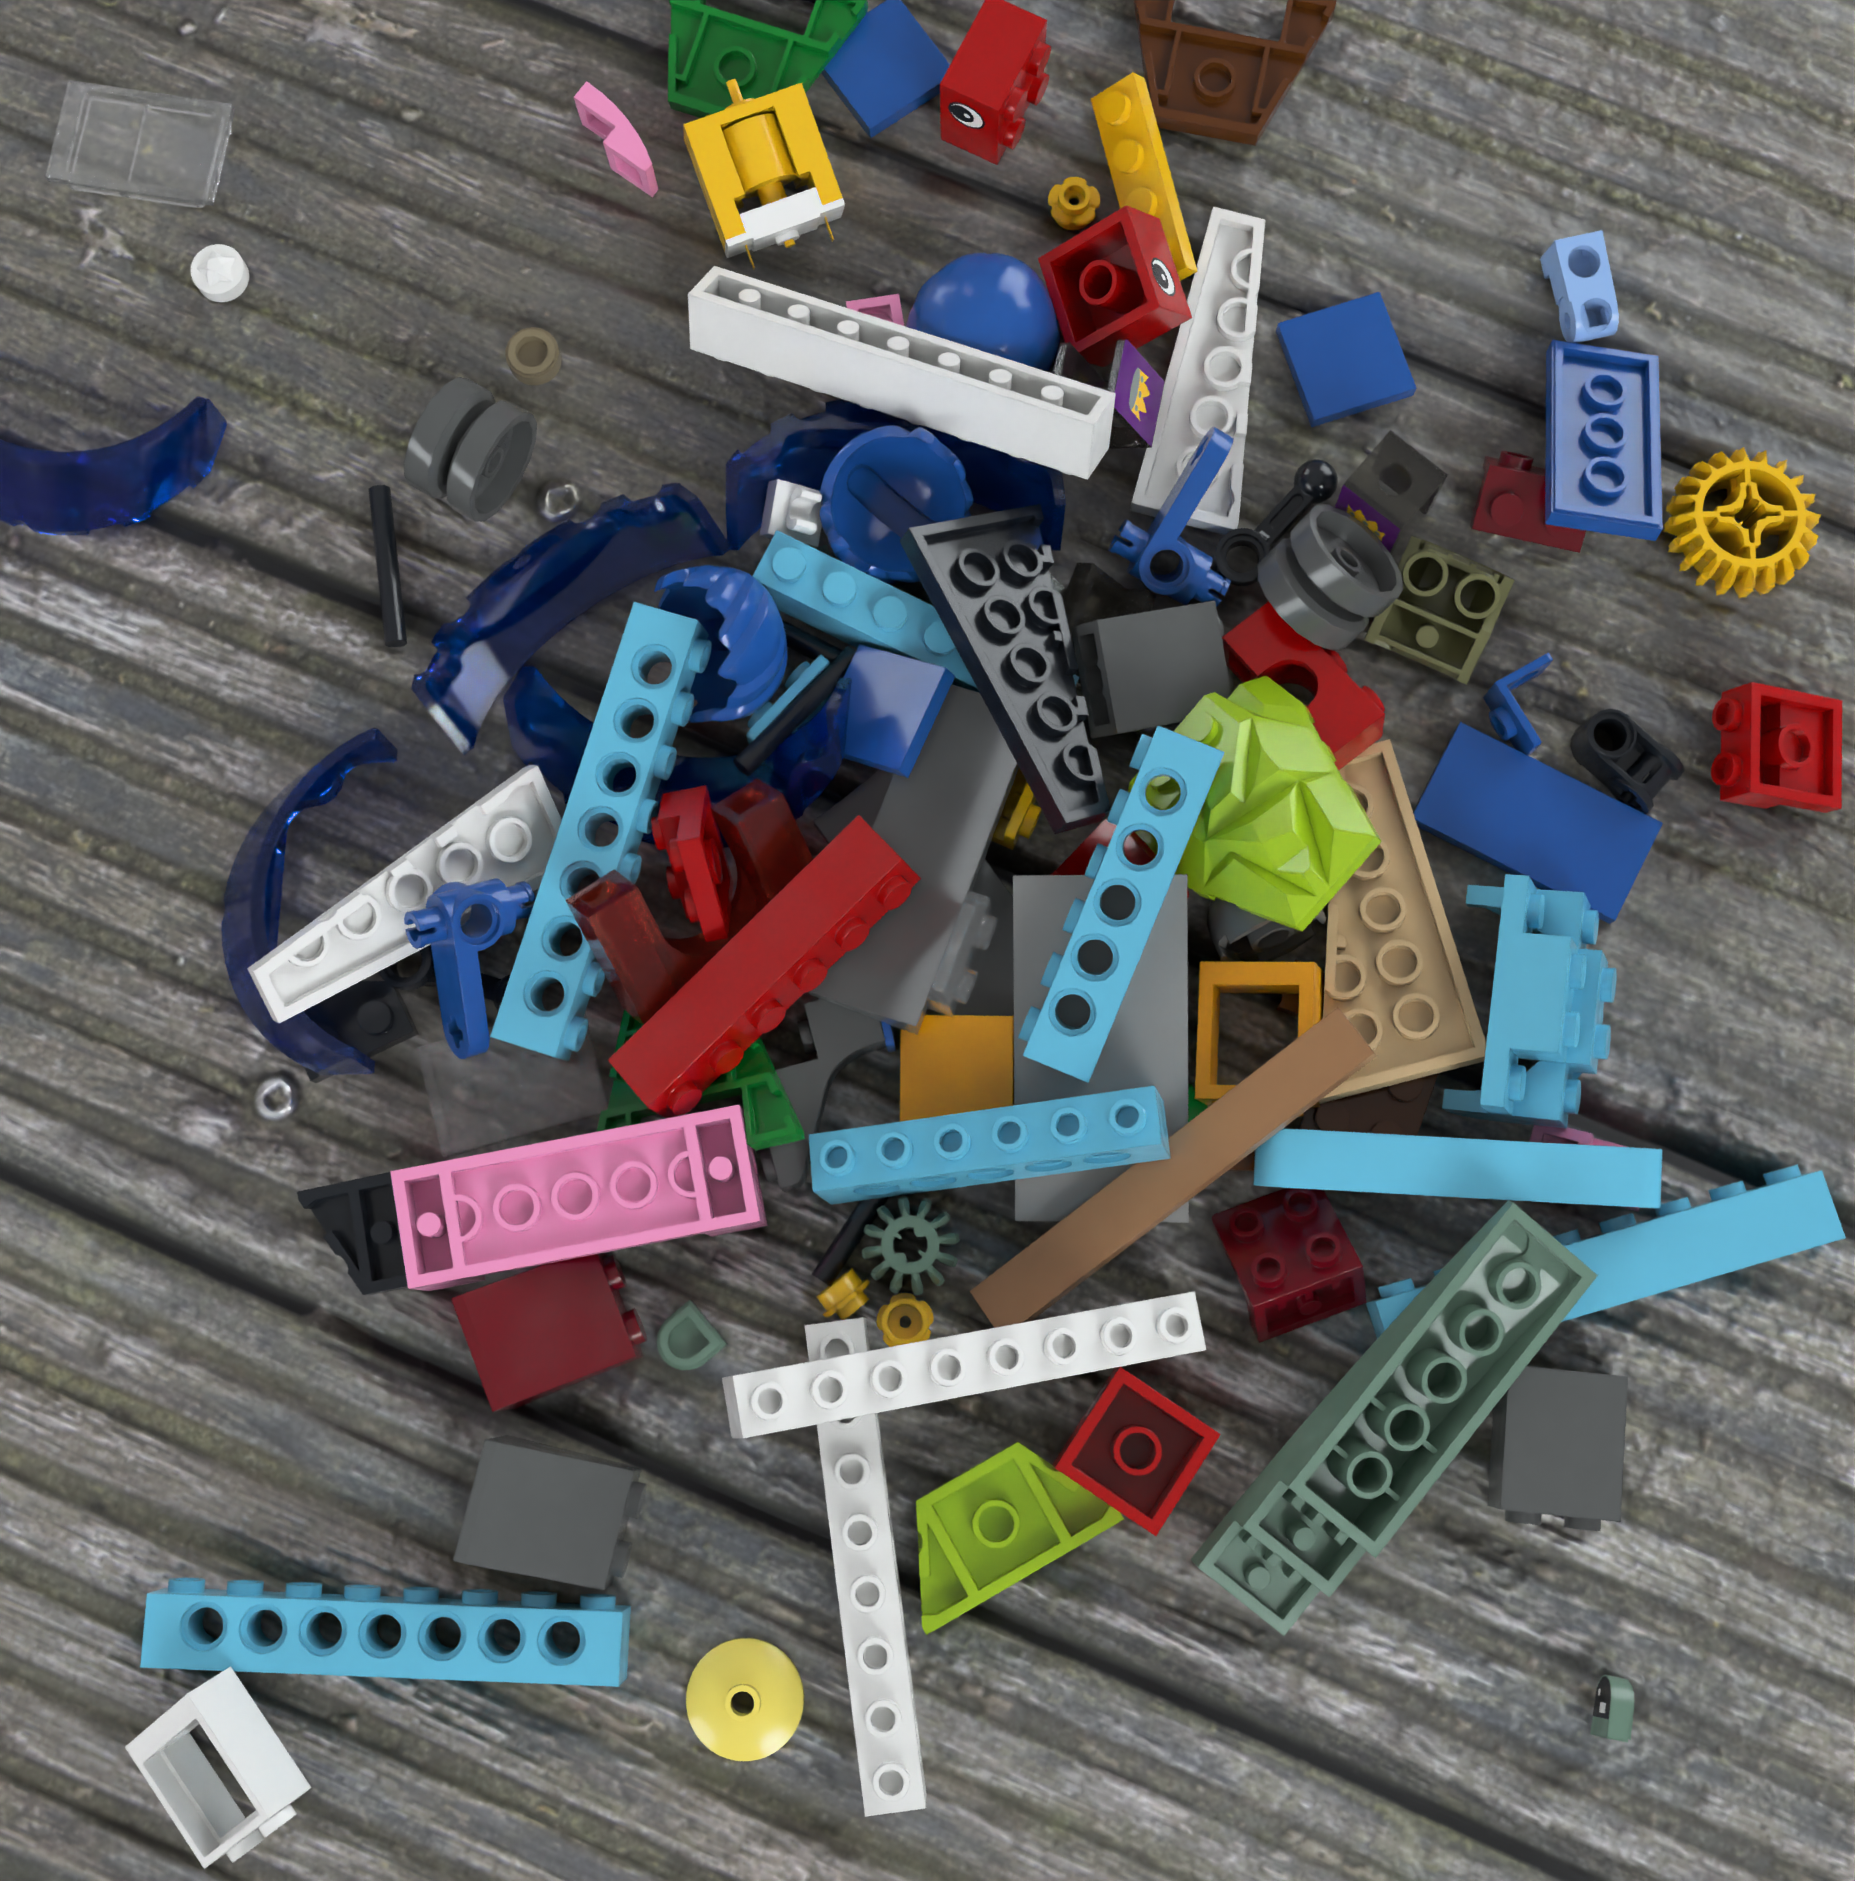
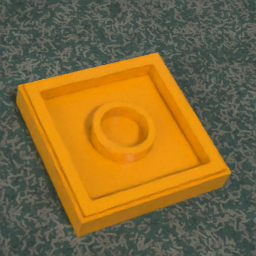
[900,1015,1014,1122]

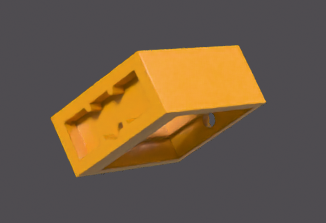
[1195,962,1324,1117]

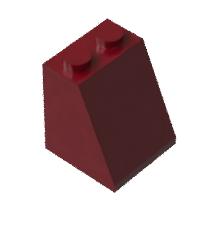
[451,1253,647,1412]

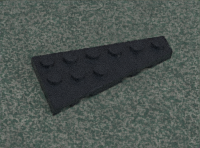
[900,504,1111,834]

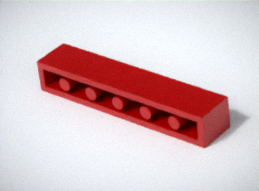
[608,815,921,1118]

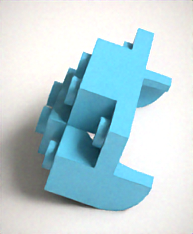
[1442,874,1617,1129]

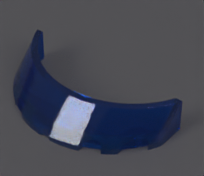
[0,396,227,535]
[726,399,1066,551]
[411,483,732,755]
[503,666,852,848]
[221,728,398,1075]

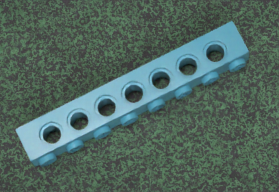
[490,602,711,1061]
[140,1578,631,1687]

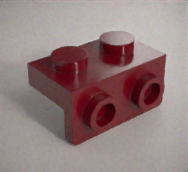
[1470,451,1586,553]

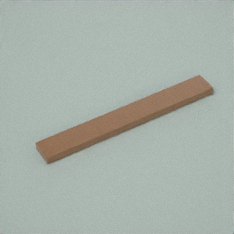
[970,1007,1377,1328]

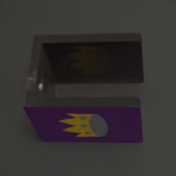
[1053,339,1165,449]
[1335,430,1448,554]

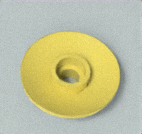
[686,1638,804,1761]

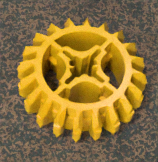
[1663,447,1821,599]

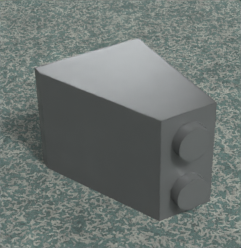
[453,1435,647,1590]

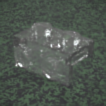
[928,890,998,1017]

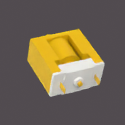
[683,79,845,270]

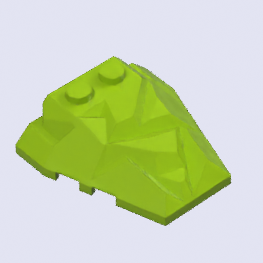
[1128,675,1382,932]

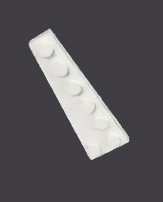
[1130,207,1265,535]
[247,765,562,1023]

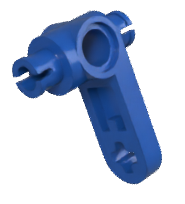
[1108,426,1234,607]
[404,878,535,1059]

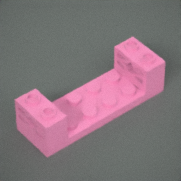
[390,1105,768,1291]

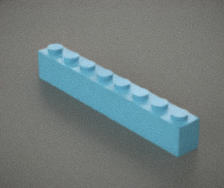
[1366,1164,1846,1339]

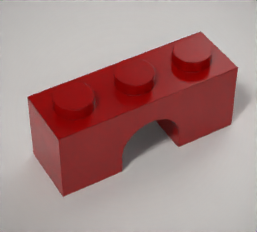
[1222,601,1385,770]

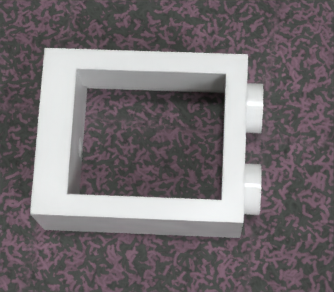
[125,1666,311,1869]

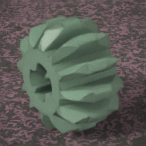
[862,1197,960,1295]

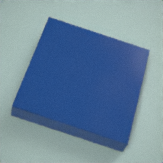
[821,0,950,139]
[1276,292,1416,428]
[813,644,955,778]

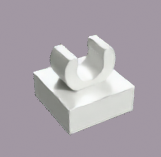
[759,479,822,548]

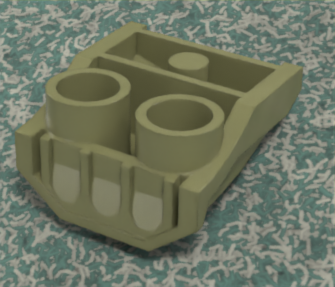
[1364,535,1515,685]

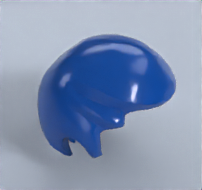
[906,253,1061,372]
[819,426,974,586]
[654,565,788,723]

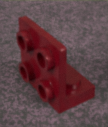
[1212,1188,1367,1343]

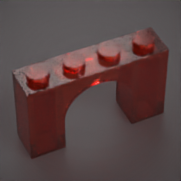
[565,778,813,1025]

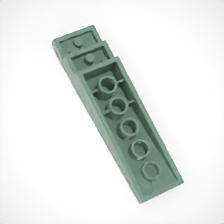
[1190,1200,1598,1636]

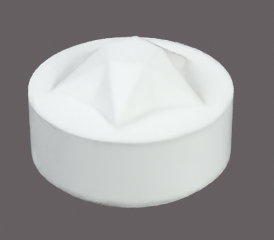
[191,244,249,302]

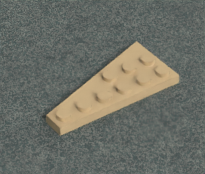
[1319,739,1486,1104]

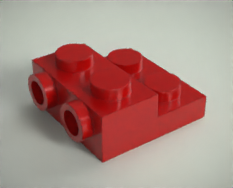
[1711,682,1842,813]
[651,785,734,942]

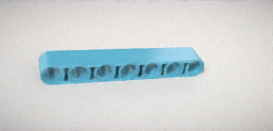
[1253,1128,1662,1208]

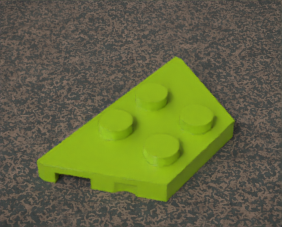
[916,1441,1124,1635]

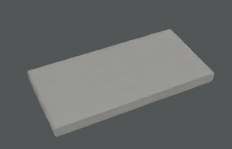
[1013,874,1189,1223]

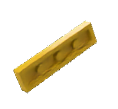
[1091,72,1198,281]

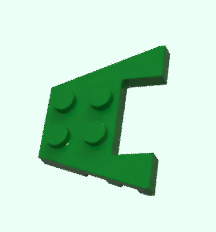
[668,0,868,118]
[597,995,805,1150]

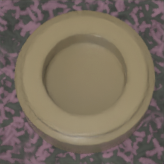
[505,327,562,385]

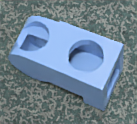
[1540,230,1619,343]

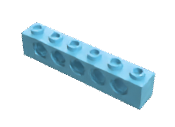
[1018,726,1224,1083]
[809,1086,1171,1205]

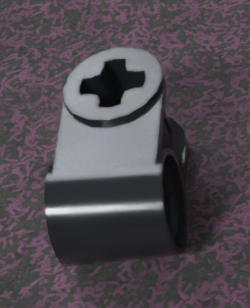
[1570,709,1685,814]

